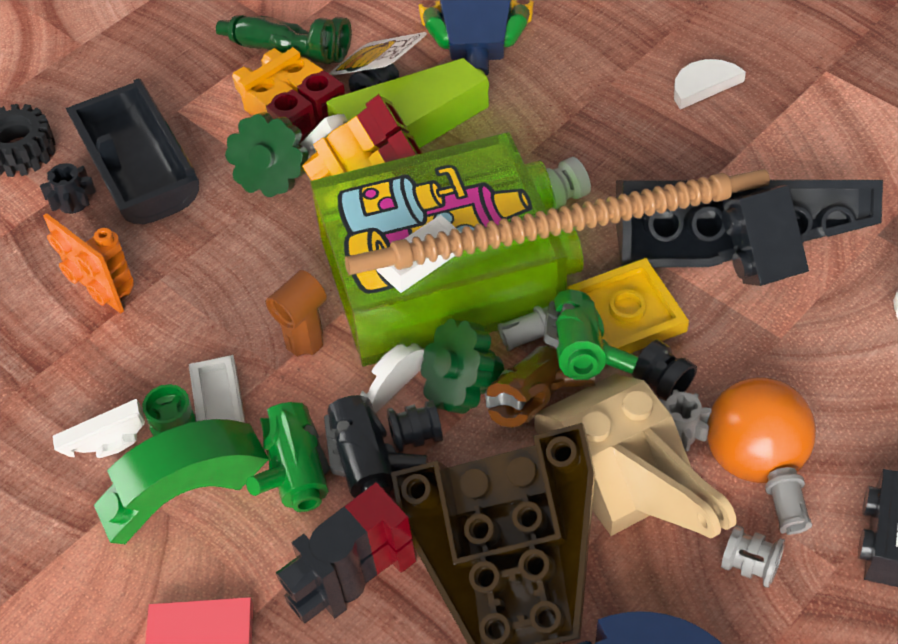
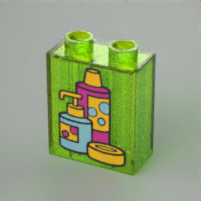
[310,132,584,367]

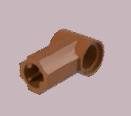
[265,270,327,356]

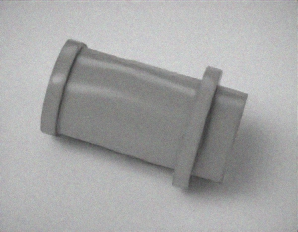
[498,305,548,351]
[765,467,812,535]

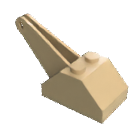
[535,374,737,538]

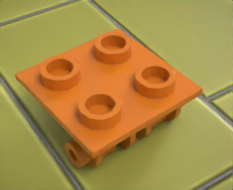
[43,213,134,314]

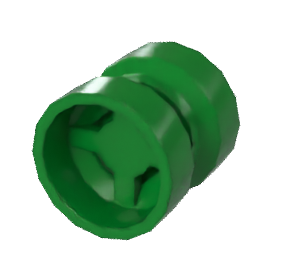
[142,384,196,436]

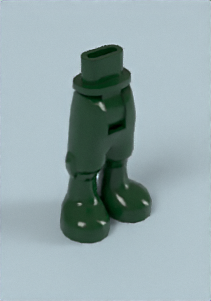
[216,15,352,64]

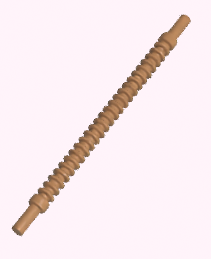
[345,169,770,275]

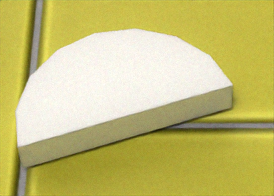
[674,59,746,110]
[300,114,348,159]
[360,343,425,413]
[53,399,145,458]

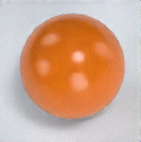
[707,377,816,483]

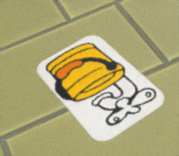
[329,32,427,76]

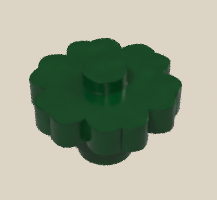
[225,112,309,197]
[421,318,504,414]

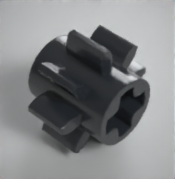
[40,163,96,214]

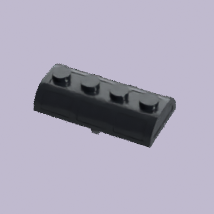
[66,78,199,225]

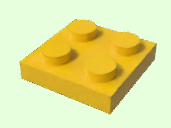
[567,258,689,353]

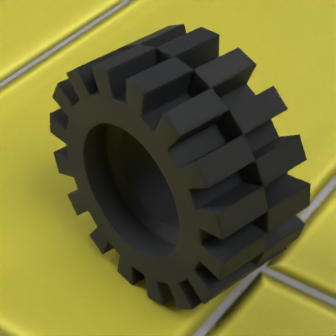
[0,104,56,177]

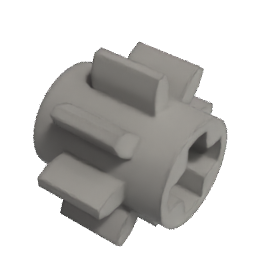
[659,389,712,451]

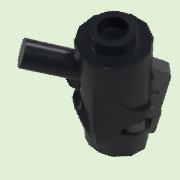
[324,395,428,498]

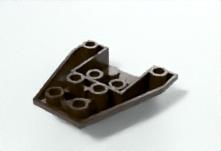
[391,423,595,644]

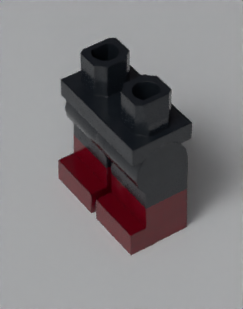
[276,482,416,624]

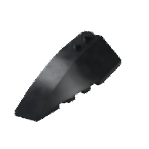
[616,179,883,268]

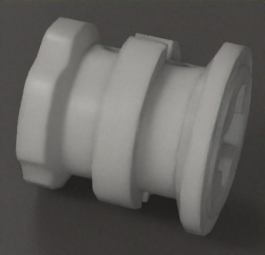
[721,525,785,588]

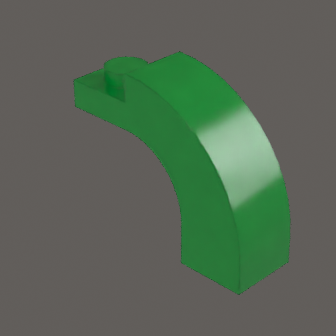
[94,419,269,544]

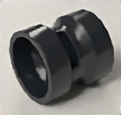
[632,340,697,401]

